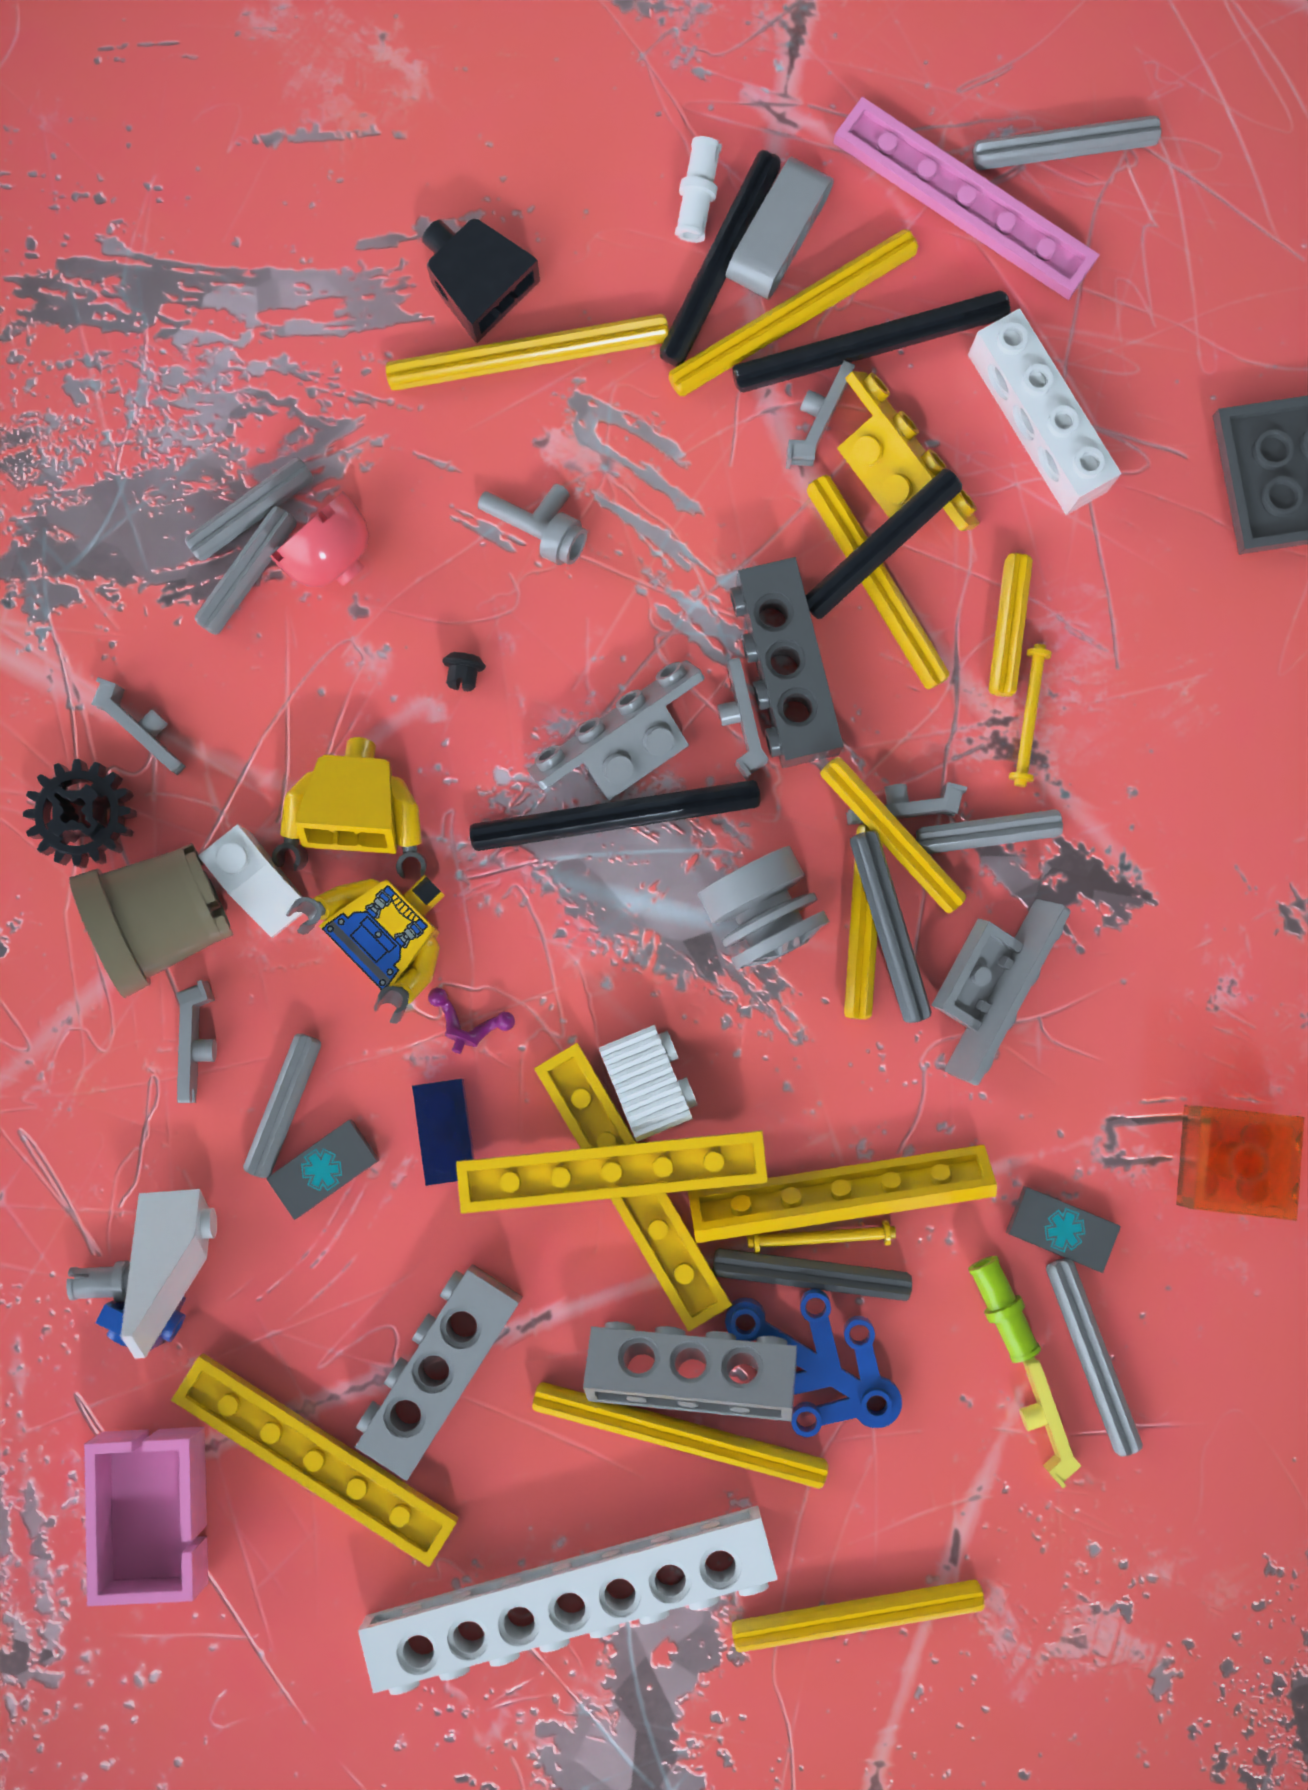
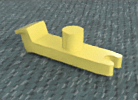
[1019,1356,1081,1488]

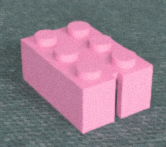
[84,1427,208,1606]

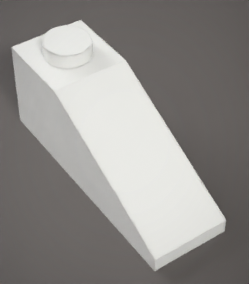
[121,1189,217,1359]

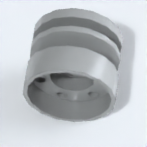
[697,846,830,970]

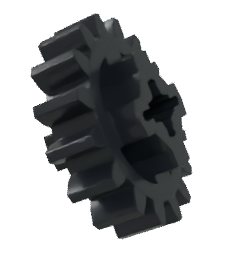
[23,759,137,868]

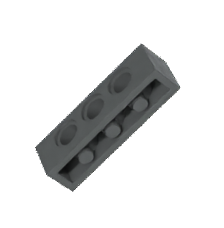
[730,557,844,769]

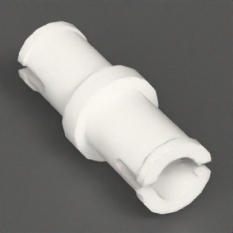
[675,136,722,243]

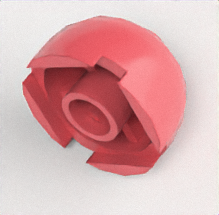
[270,492,369,587]

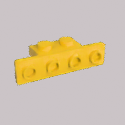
[837,371,980,531]

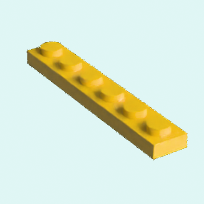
[534,1043,732,1332]
[456,1130,768,1214]
[688,1145,997,1243]
[171,1353,459,1567]

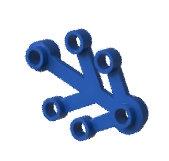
[725,1289,902,1437]

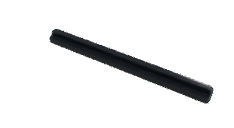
[733,291,1011,393]
[469,780,761,851]

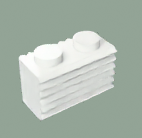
[599,1025,698,1142]

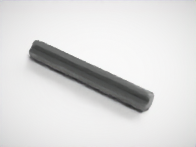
[850,831,932,1023]
[712,1248,912,1301]

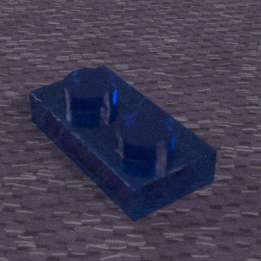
[412,1078,475,1186]

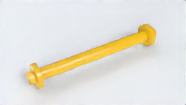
[1009,644,1052,787]
[747,1220,896,1254]

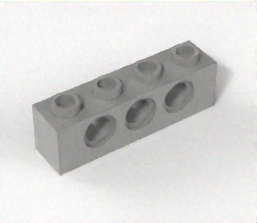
[355,1264,522,1481]
[583,1321,797,1422]

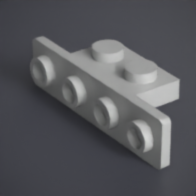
[527,660,705,801]
[931,899,1071,1085]

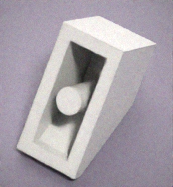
[198,824,303,938]

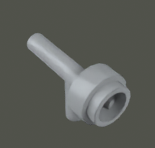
[478,484,587,565]

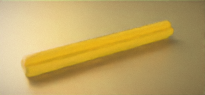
[807,475,949,689]
[731,1579,985,1652]

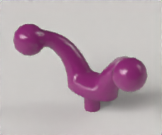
[428,987,515,1054]

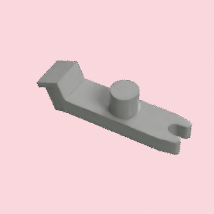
[786,360,855,469]
[717,657,769,781]
[91,677,186,775]
[846,782,968,825]
[176,980,217,1103]

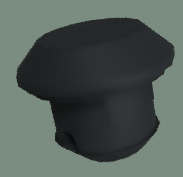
[442,652,486,691]

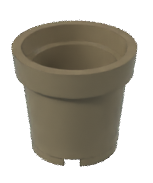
[69,843,233,998]

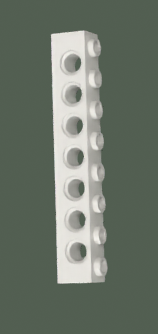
[358,1506,778,1695]

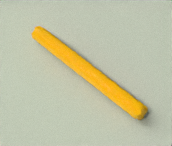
[669,229,918,396]
[385,314,669,391]
[532,1382,829,1489]

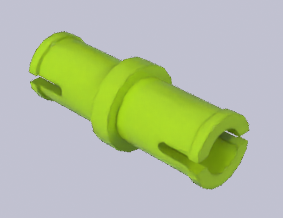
[968,1256,1041,1363]

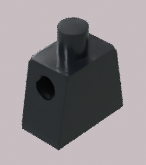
[422,219,540,343]

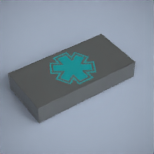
[266,1119,379,1220]
[1005,1186,1121,1273]

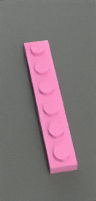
[833,97,1100,301]

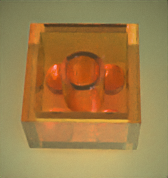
[1176,1105,1304,1221]

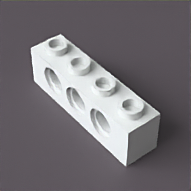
[968,308,1122,515]

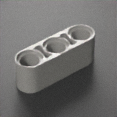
[726,157,834,300]

